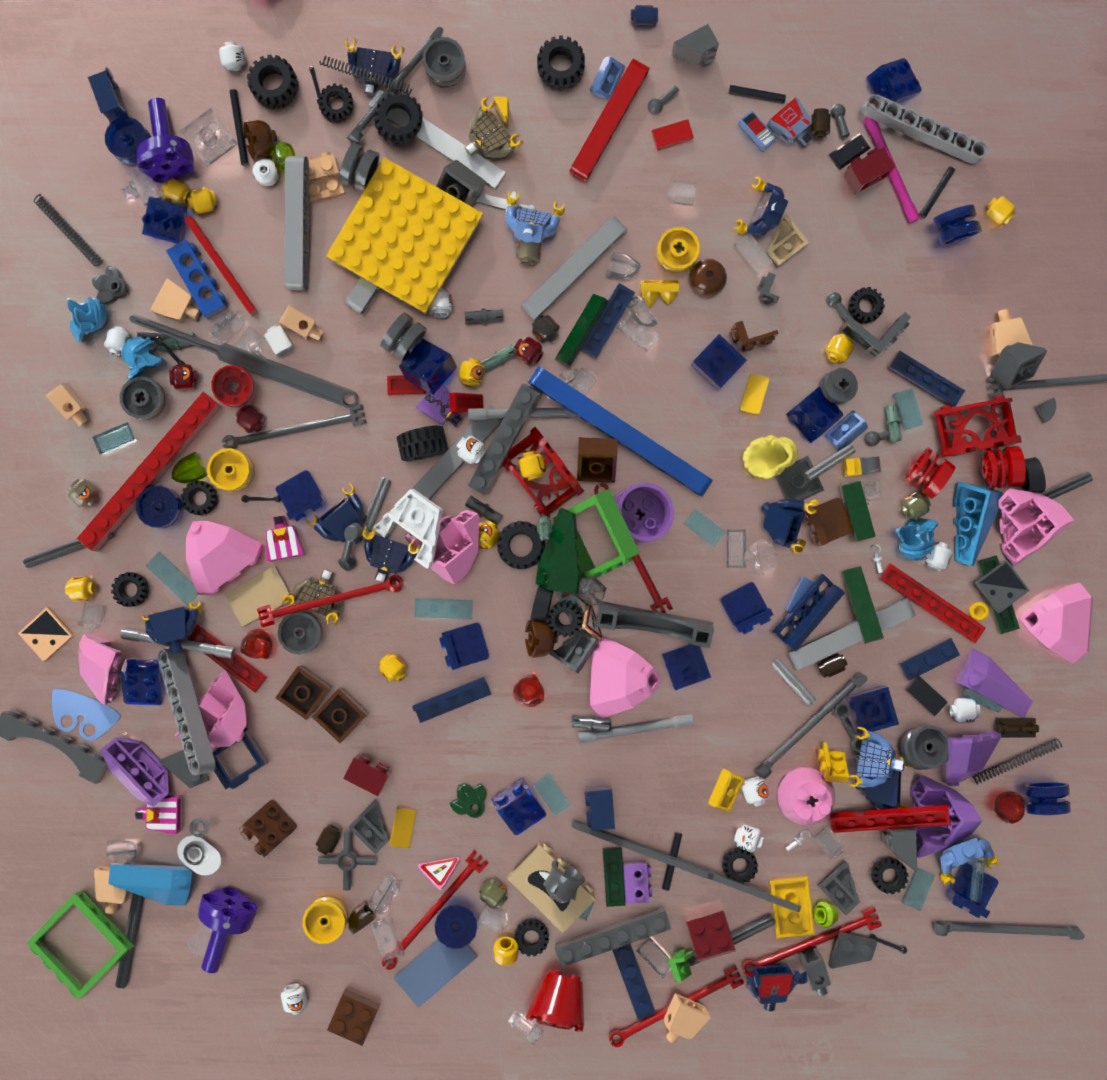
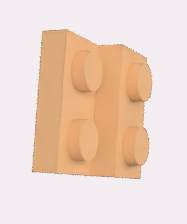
[307,152,345,203]

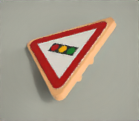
[580,601,603,641]

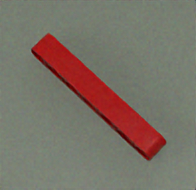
[569,59,650,181]

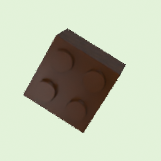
[577,437,618,483]
[275,665,332,720]
[312,688,369,743]
[327,989,380,1046]

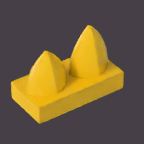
[640,280,679,308]

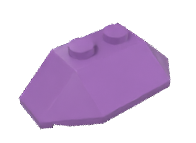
[100,737,169,807]

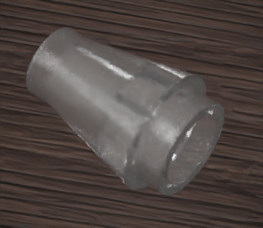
[189,818,210,837]

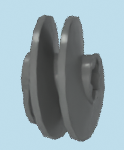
[821,368,858,404]

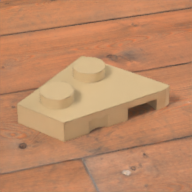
[767,214,809,267]

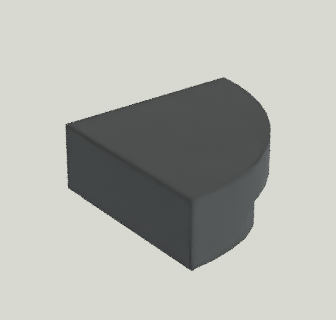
[1035,398,1056,423]

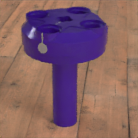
[136,97,194,183]
[198,887,258,973]

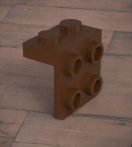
[729,321,779,352]
[804,498,853,546]
[239,800,296,857]

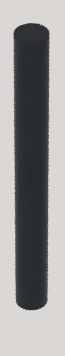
[229,89,249,166]

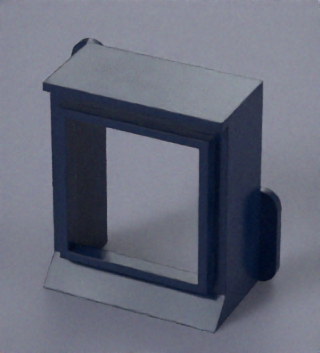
[88,67,133,127]
[212,728,268,790]

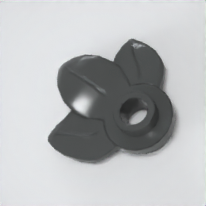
[92,266,127,303]

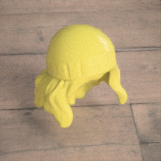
[743,435,798,479]

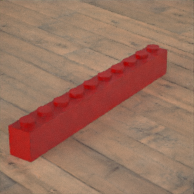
[77,391,222,552]

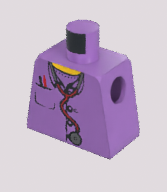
[416,380,463,427]

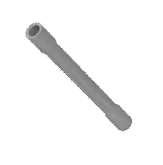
[468,407,578,420]
[121,628,235,659]
[578,714,694,743]

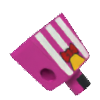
[266,516,306,562]
[135,795,181,834]

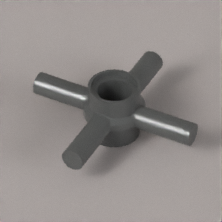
[318,831,377,891]

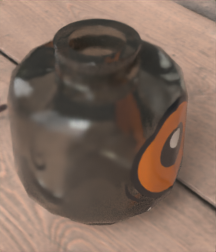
[531,315,560,343]

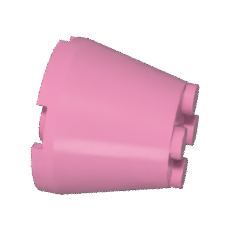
[777,767,835,826]

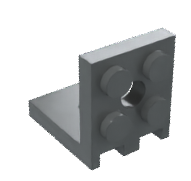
[839,312,911,358]

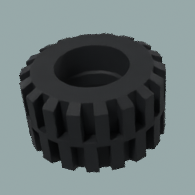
[537,35,585,90]
[247,54,298,108]
[374,91,423,144]
[396,425,448,462]
[497,521,545,569]

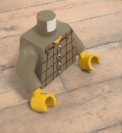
[464,97,524,158]
[281,569,343,626]

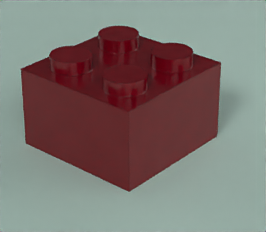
[844,147,895,195]
[343,753,392,797]
[687,911,736,962]

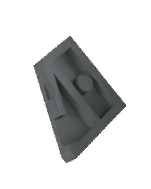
[550,630,599,674]
[159,750,209,788]
[348,800,390,854]
[819,861,860,915]
[828,931,877,969]

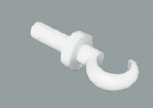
[870,544,883,573]
[786,830,811,852]

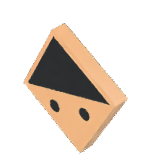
[18,607,74,662]

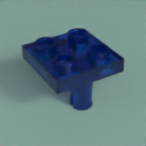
[142,196,188,244]
[662,644,711,690]

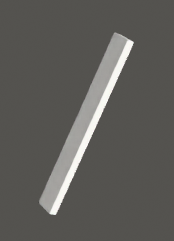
[369,89,506,189]

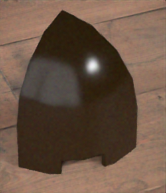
[348,901,376,935]

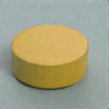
[968,602,989,621]

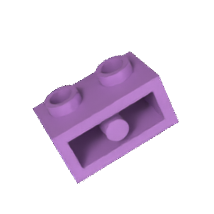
[623,860,652,904]

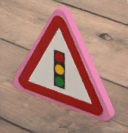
[418,857,460,890]

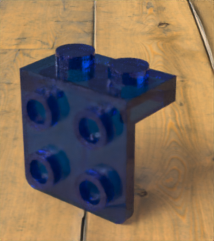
[867,58,922,103]
[787,387,843,443]
[275,470,326,522]
[720,582,774,634]
[439,622,489,670]
[120,659,163,705]
[491,778,546,835]
[947,863,999,918]

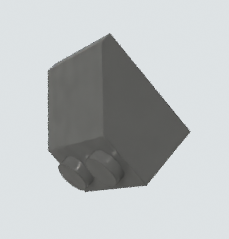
[672,24,719,65]
[436,160,486,207]
[991,342,1047,390]
[882,828,918,870]

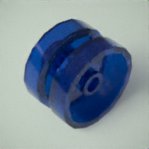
[105,117,152,166]
[933,204,982,245]
[136,486,184,529]
[1025,782,1071,815]
[434,905,477,949]

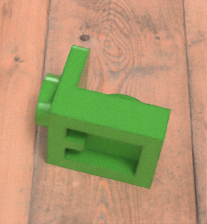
[668,950,694,982]

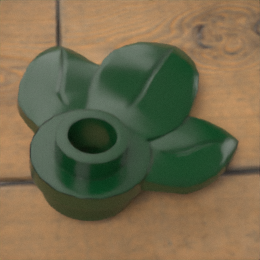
[450,783,486,818]

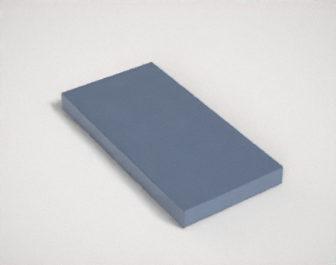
[394,927,478,1008]

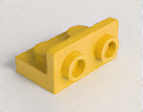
[818,742,849,783]

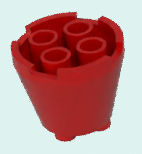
[526,970,584,1032]

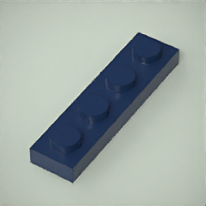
[580,283,635,359]
[889,351,965,407]
[612,944,656,1020]

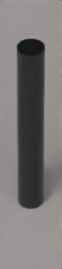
[729,85,786,102]
[919,166,956,218]
[662,832,682,891]

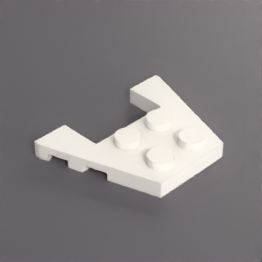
[372,489,443,569]

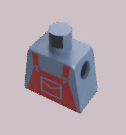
[767,97,813,146]

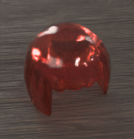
[240,629,273,660]
[513,674,544,707]
[993,791,1025,824]

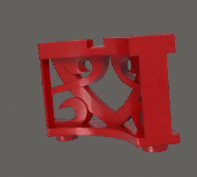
[934,395,1022,458]
[503,427,584,517]

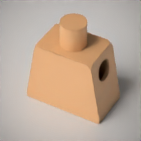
[150,278,201,323]
[279,305,324,341]
[990,309,1032,356]
[45,383,88,426]
[94,867,130,914]
[664,993,711,1043]

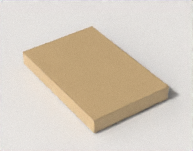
[224,566,290,627]

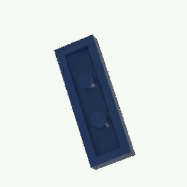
[899,638,960,681]

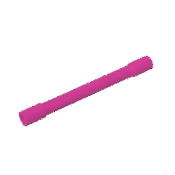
[864,117,920,223]

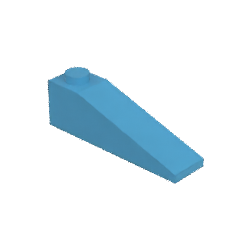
[954,482,1003,566]
[108,864,192,906]

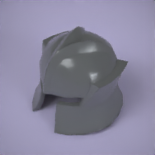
[543,860,585,903]

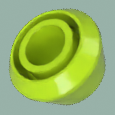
[814,901,839,928]

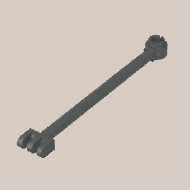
[347,27,443,144]
[987,374,1107,398]
[222,405,367,449]
[754,672,867,779]
[934,921,1085,940]

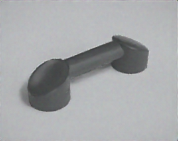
[338,523,363,571]
[833,703,865,753]

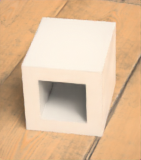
[264,325,295,357]

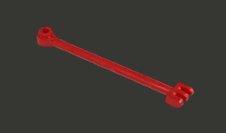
[594,483,673,613]
[257,575,403,627]
[382,850,488,970]
[742,907,882,977]
[609,965,744,1047]

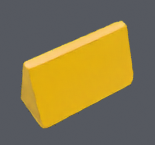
[494,97,509,127]
[739,374,770,416]
[708,769,745,813]
[389,806,417,848]

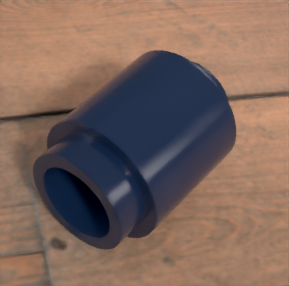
[630,5,658,25]

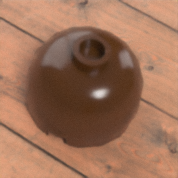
[243,120,277,159]
[689,258,727,297]
[525,620,558,658]

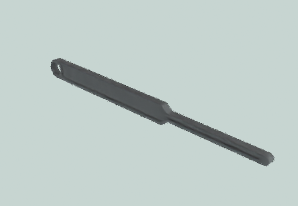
[129,314,358,408]
[571,820,802,912]

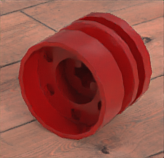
[211,365,255,407]
[982,446,1026,489]
[904,447,956,499]

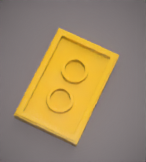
[769,876,815,939]

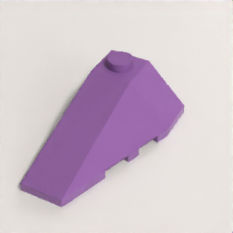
[955,649,1033,718]

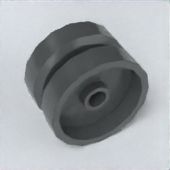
[423,37,466,87]
[339,143,380,192]
[380,312,427,362]
[120,377,168,421]
[277,611,323,654]
[900,726,949,770]

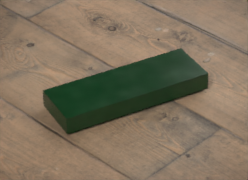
[841,481,876,542]
[602,847,626,907]

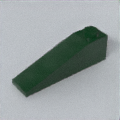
[535,508,581,594]

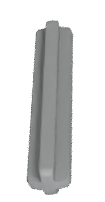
[805,444,856,481]
[362,477,391,532]
[771,658,816,705]

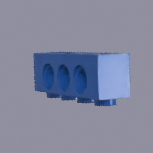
[166,239,227,319]

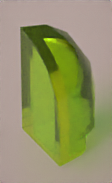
[172,452,208,483]

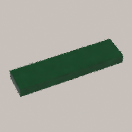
[555,294,609,366]
[977,555,1020,634]
[842,566,884,644]

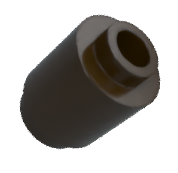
[811,108,831,138]
[817,653,848,678]
[315,824,342,855]

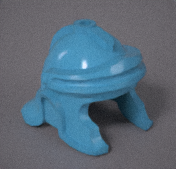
[67,297,109,342]
[122,337,166,380]
[896,518,938,560]

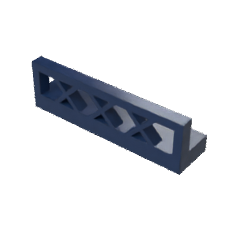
[773,574,845,651]
[412,676,492,723]

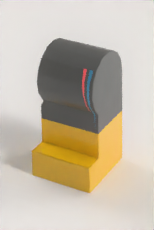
[843,457,881,478]

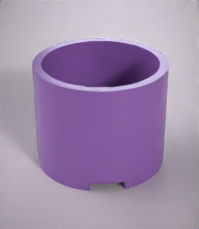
[613,483,674,546]

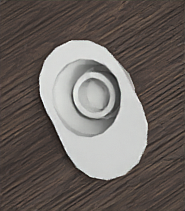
[177,835,221,876]

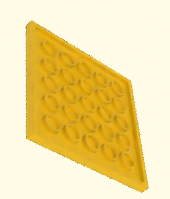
[326,157,483,314]

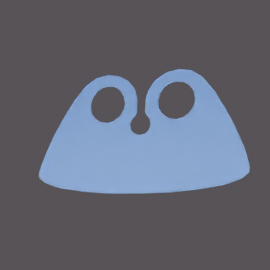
[52,689,121,741]

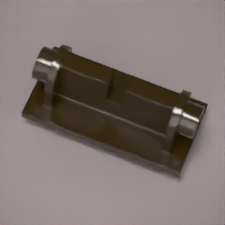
[997,718,1039,738]

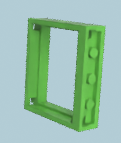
[553,489,640,580]
[27,891,134,999]

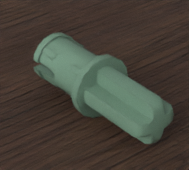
[158,332,196,352]
[480,344,516,372]
[885,403,902,442]
[537,515,552,541]

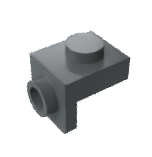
[758,272,779,304]

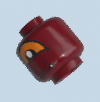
[514,337,544,365]
[169,364,198,390]
[236,405,265,433]

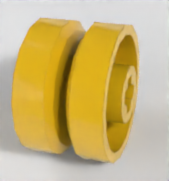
[657,227,700,274]
[207,448,254,492]
[302,896,348,944]

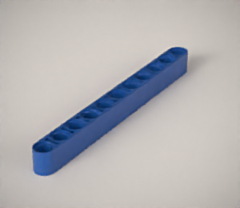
[528,366,713,497]

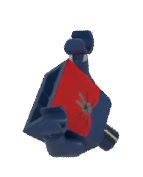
[746,964,808,1012]

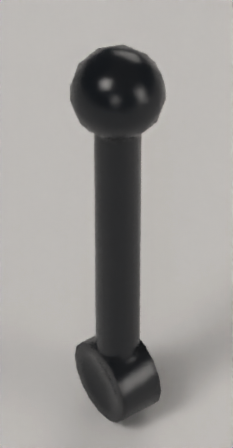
[309,66,320,104]
[154,336,185,365]
[241,495,281,503]
[868,934,907,954]

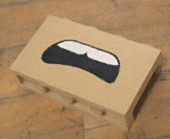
[507,843,595,933]

